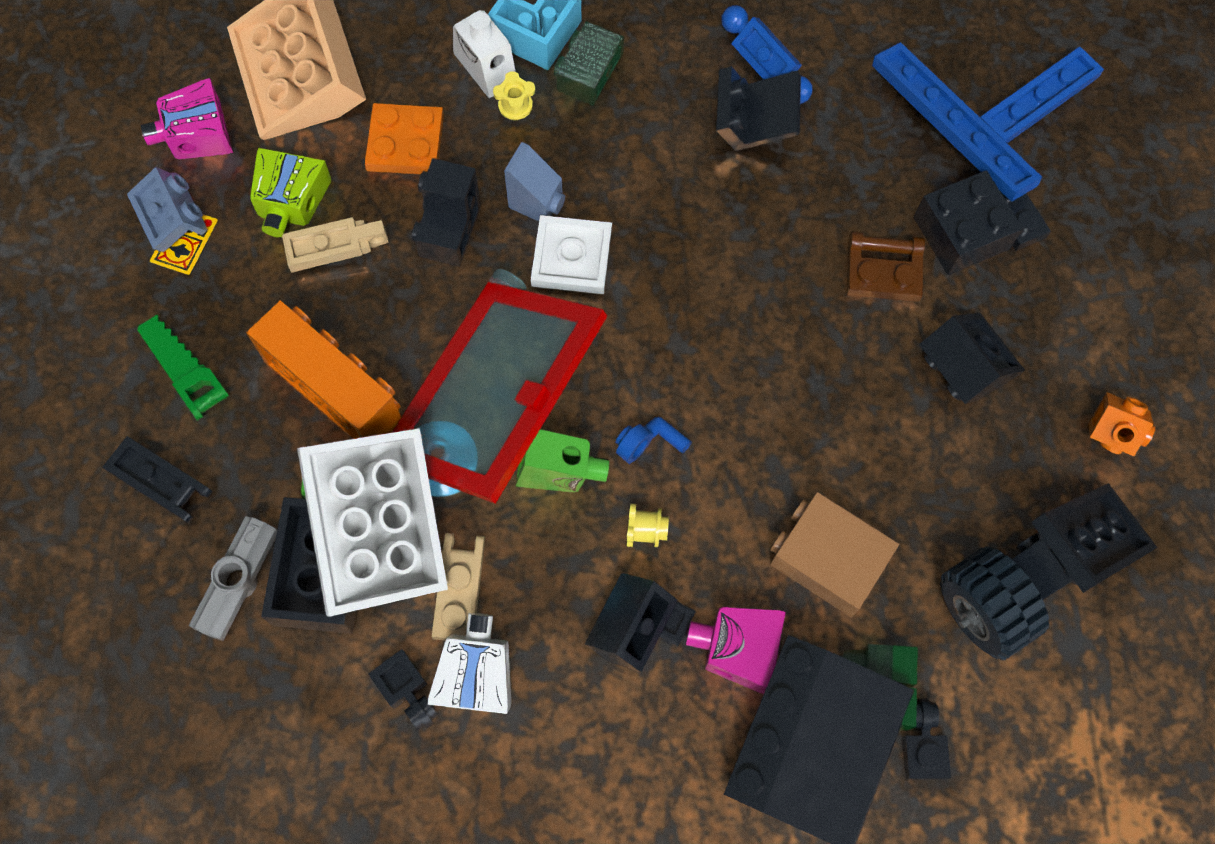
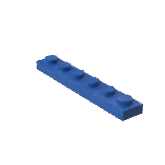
[872,42,1042,202]

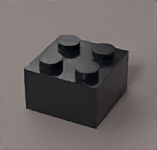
[913,170,1023,275]

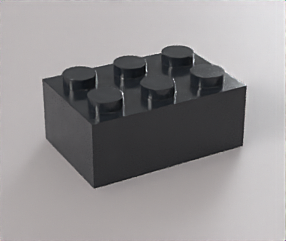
[261,497,356,634]

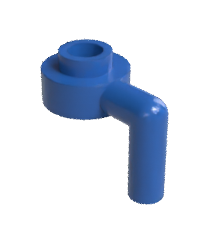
[615,417,692,464]

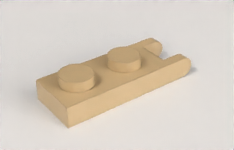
[431,533,485,641]

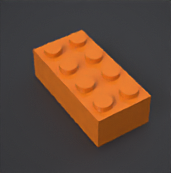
[246,300,401,439]

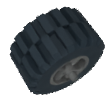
[940,546,1050,660]

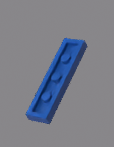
[980,47,1104,143]

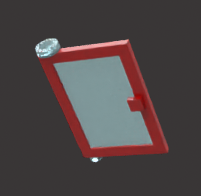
[392,269,607,504]

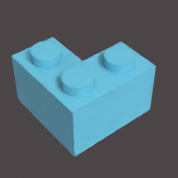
[488,0,582,70]

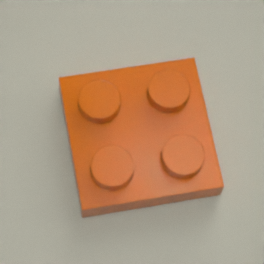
[365,103,444,174]

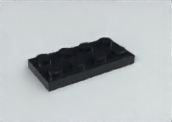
[1032,483,1158,593]

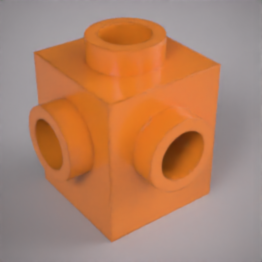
[1088,392,1156,456]

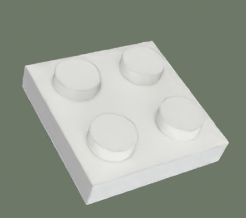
[531,215,612,294]

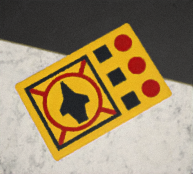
[150,214,218,275]

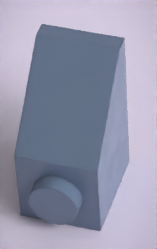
[504,142,565,221]

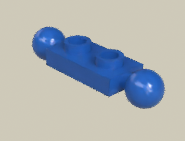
[721,5,813,104]

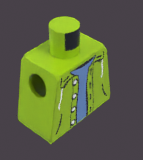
[250,148,332,237]

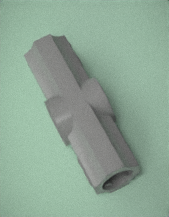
[189,516,277,641]

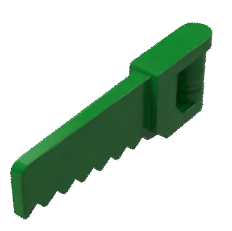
[138,315,229,421]

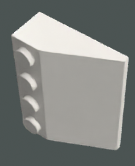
[297,428,448,617]

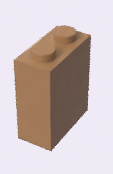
[770,492,900,618]

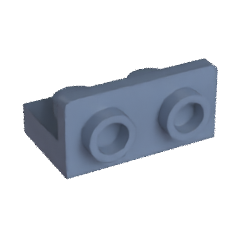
[127,167,208,252]

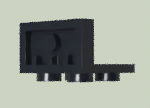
[716,66,801,151]

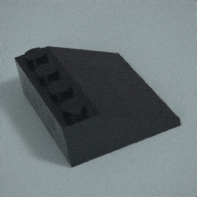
[723,635,914,844]

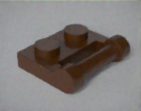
[847,231,925,302]

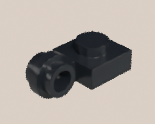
[368,649,439,731]
[902,698,951,780]

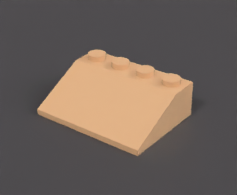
[227,0,366,140]

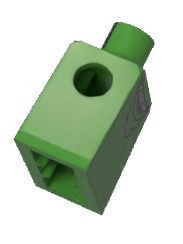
[516,429,609,493]

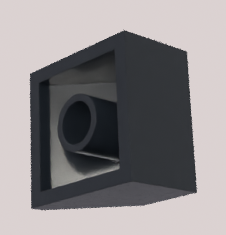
[919,313,1026,404]

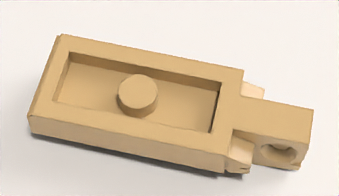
[282,217,389,273]

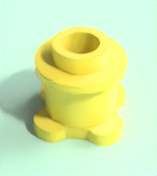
[493,71,535,120]
[627,504,669,547]

